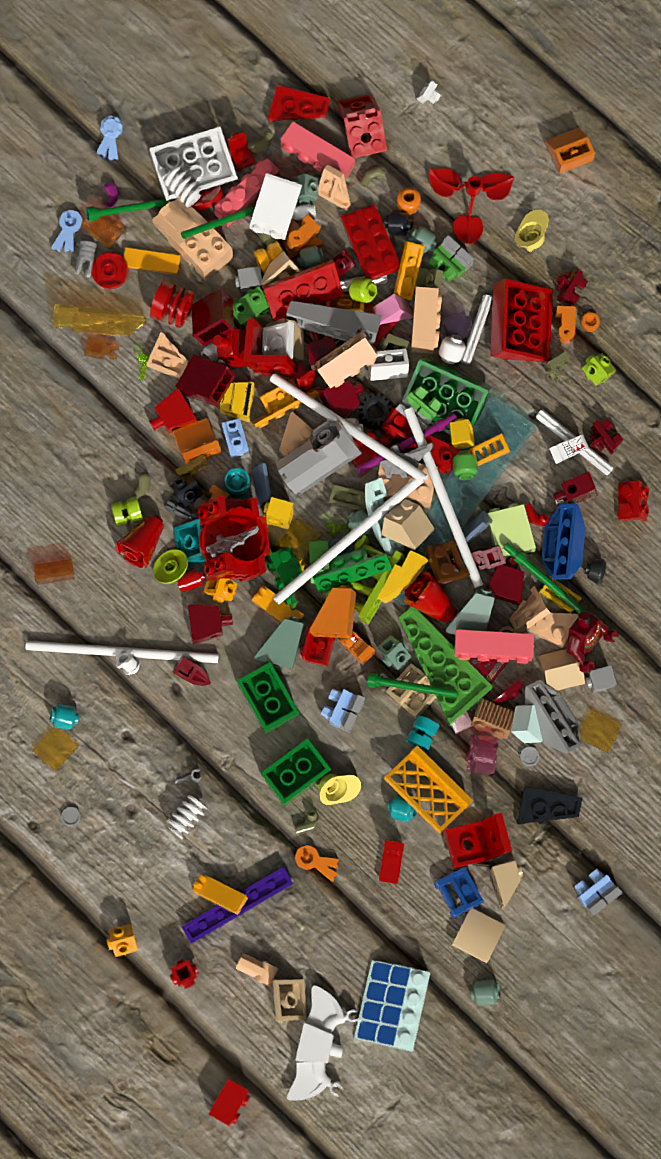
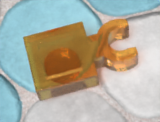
[84,336,120,360]

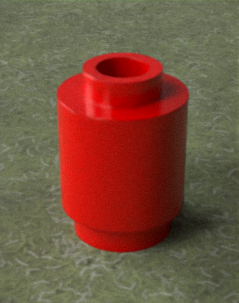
[177,568,205,592]

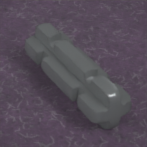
[165,500,200,522]

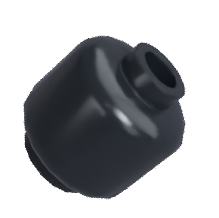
[385,210,413,236]

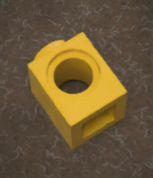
[450,418,475,450]

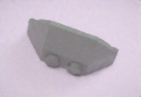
[525,680,582,754]

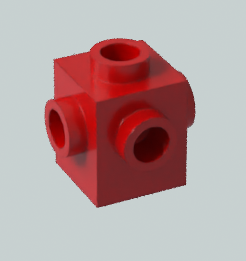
[169,959,199,989]

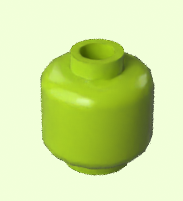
[349,278,377,303]

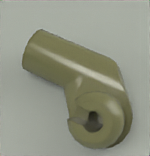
[131,472,151,499]

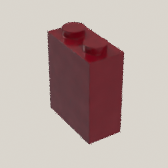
[192,287,234,346]
[175,355,236,407]

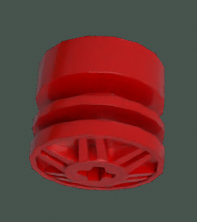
[150,280,194,328]

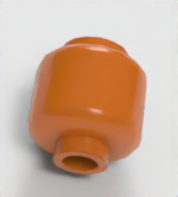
[397,187,421,214]

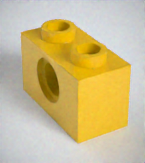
[264,497,294,530]

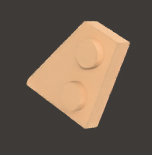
[318,164,351,211]
[509,586,550,633]

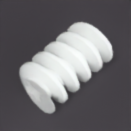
[162,166,201,208]
[167,795,208,840]

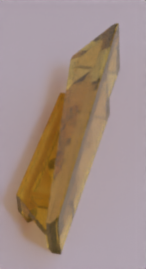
[53,304,147,337]

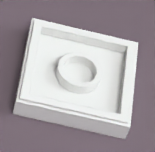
[262,321,294,359]

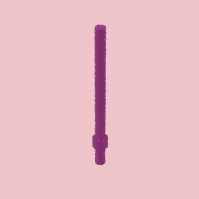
[356,413,457,474]

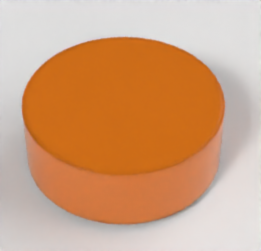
[581,312,600,332]

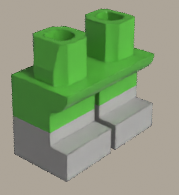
[428,235,474,283]
[396,385,443,430]

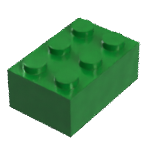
[237,662,299,735]
[260,738,331,807]

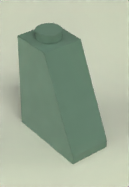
[446,588,495,634]
[255,616,304,669]

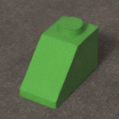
[309,540,330,584]

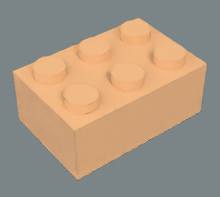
[411,287,442,354]
[316,331,378,388]
[377,459,438,509]

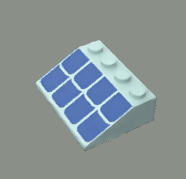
[354,960,430,1052]

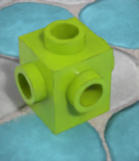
[582,353,616,386]

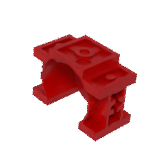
[198,496,270,582]

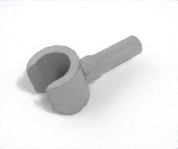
[174,769,202,784]

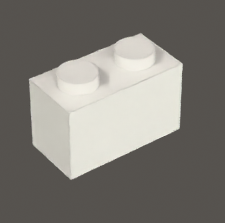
[368,349,409,381]

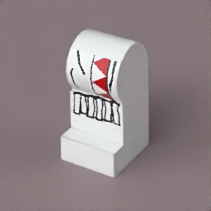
[549,434,589,464]

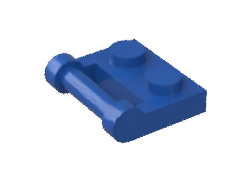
[434,867,484,919]

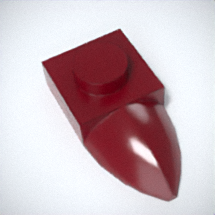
[172,655,211,686]
[491,679,523,705]

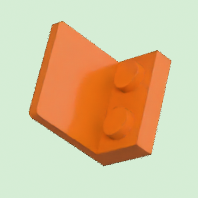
[173,418,221,466]

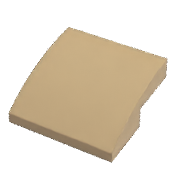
[386,663,436,718]
[452,908,506,963]

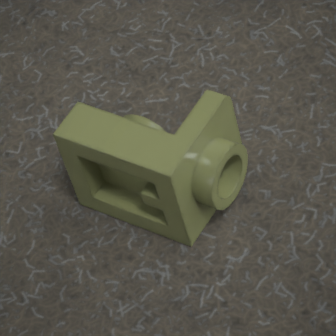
[415,268,444,289]
[379,333,409,351]
[545,351,570,382]

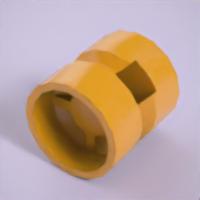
[253,241,283,274]

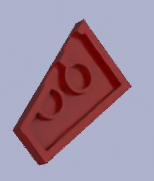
[268,85,330,122]

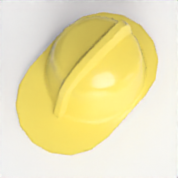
[514,210,549,252]
[316,774,361,805]

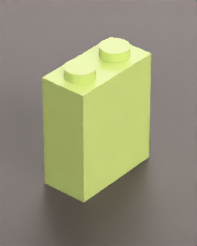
[487,503,536,559]

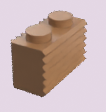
[471,699,515,740]

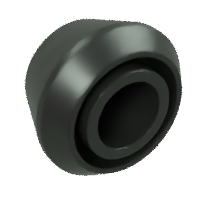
[584,559,606,584]

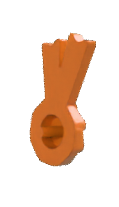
[295,845,339,882]

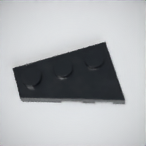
[517,786,583,825]

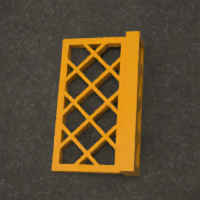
[383,745,473,834]

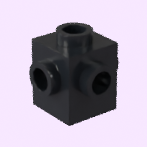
[170,473,204,507]

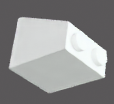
[249,173,302,240]

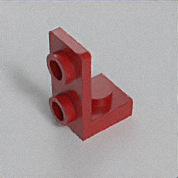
[228,132,255,172]
[287,363,315,392]
[379,840,405,884]

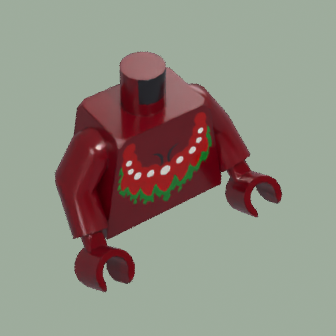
[567,612,619,673]

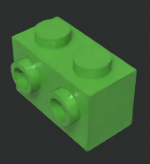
[233,286,270,329]

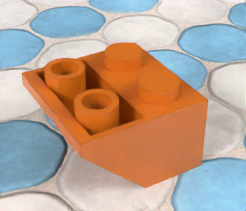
[545,128,595,174]

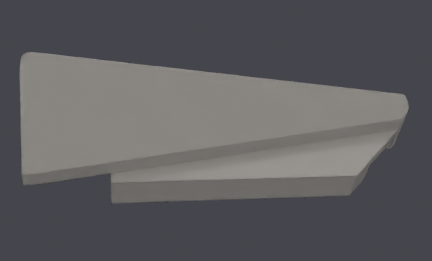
[286,301,382,343]

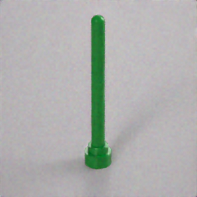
[85,199,173,222]
[367,672,458,698]

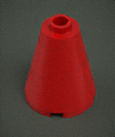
[115,515,164,568]
[403,572,456,622]

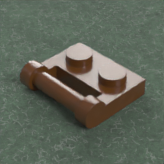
[424,540,470,583]

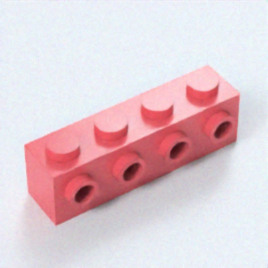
[281,122,355,180]
[214,158,281,227]
[454,629,534,664]

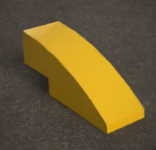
[378,550,428,603]

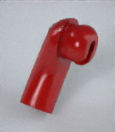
[524,504,549,526]

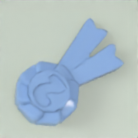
[97,116,123,160]
[51,210,82,252]

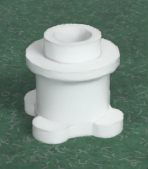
[116,649,140,675]

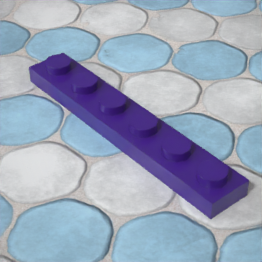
[181,867,293,944]

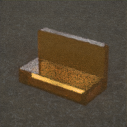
[34,559,75,585]

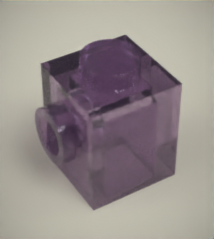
[442,311,473,339]

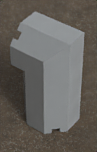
[276,420,362,495]

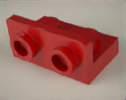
[381,408,418,449]

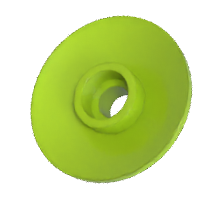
[153,549,188,584]

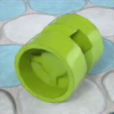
[111,496,143,527]

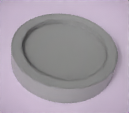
[520,747,540,767]
[61,807,81,827]

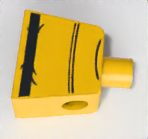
[220,382,255,422]

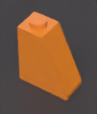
[310,585,356,638]

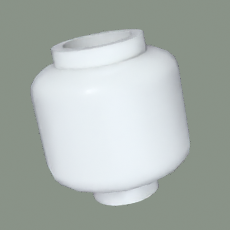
[439,335,466,364]

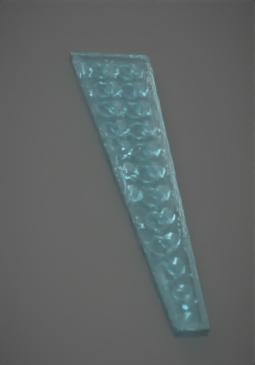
[393,394,537,607]

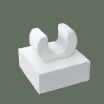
[417,81,441,104]

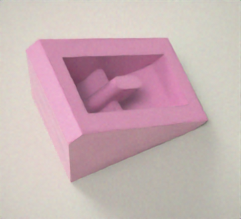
[372,294,413,325]

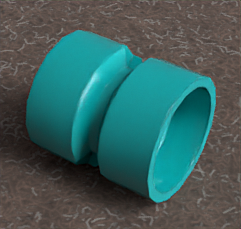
[225,468,250,498]
[406,715,440,751]

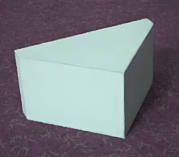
[511,704,543,743]

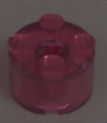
[466,734,498,775]

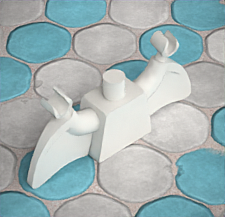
[287,986,359,1100]

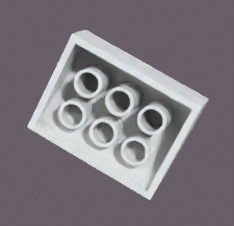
[149,127,237,201]

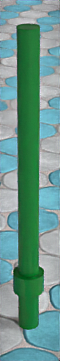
[181,203,256,239]
[503,543,590,614]

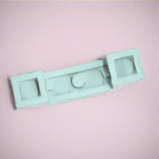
[365,477,405,556]

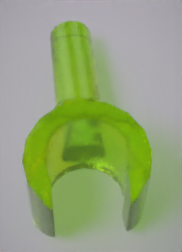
[137,353,149,381]
[325,523,348,536]

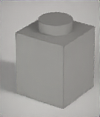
[235,266,263,293]
[585,666,617,693]

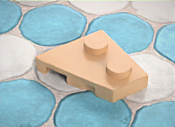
[146,332,189,379]
[279,412,313,456]
[528,613,579,648]

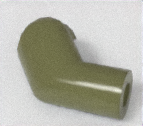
[248,132,274,152]
[359,166,386,187]
[295,810,319,835]

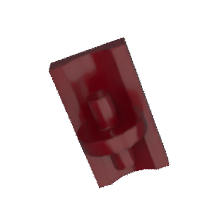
[332,249,356,277]
[555,269,588,305]
[590,418,623,455]

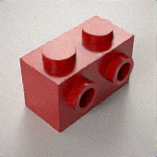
[419,435,460,475]
[208,1079,251,1127]

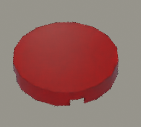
[191,185,223,211]
[92,252,129,290]

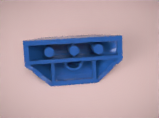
[541,504,586,579]

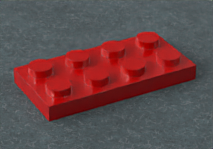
[340,204,400,280]
[262,260,344,322]

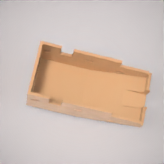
[152,197,233,281]

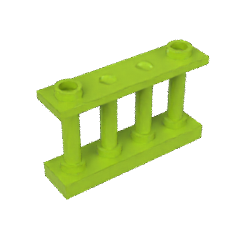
[325,534,406,625]

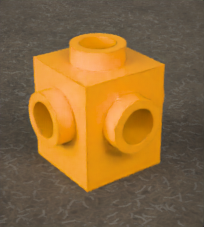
[203,579,238,603]
[106,924,138,957]

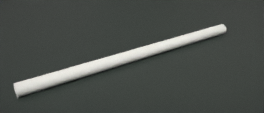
[270,373,428,483]
[404,407,484,588]
[273,478,422,604]
[26,640,219,663]

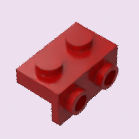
[618,481,649,522]
[300,621,335,667]

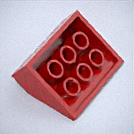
[490,279,553,362]

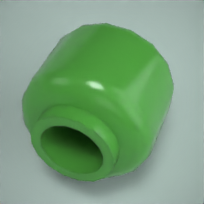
[452,451,478,480]

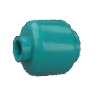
[49,703,79,730]
[387,795,417,822]

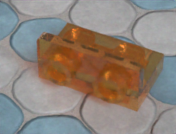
[81,208,127,249]

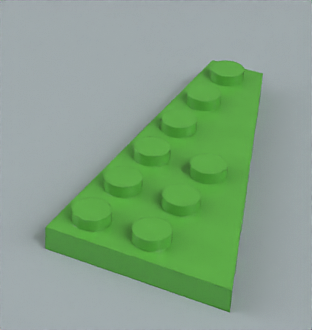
[399,607,492,726]

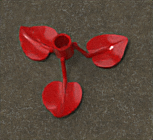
[429,169,514,244]

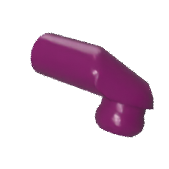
[103,183,119,208]

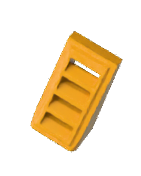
[468,433,511,466]

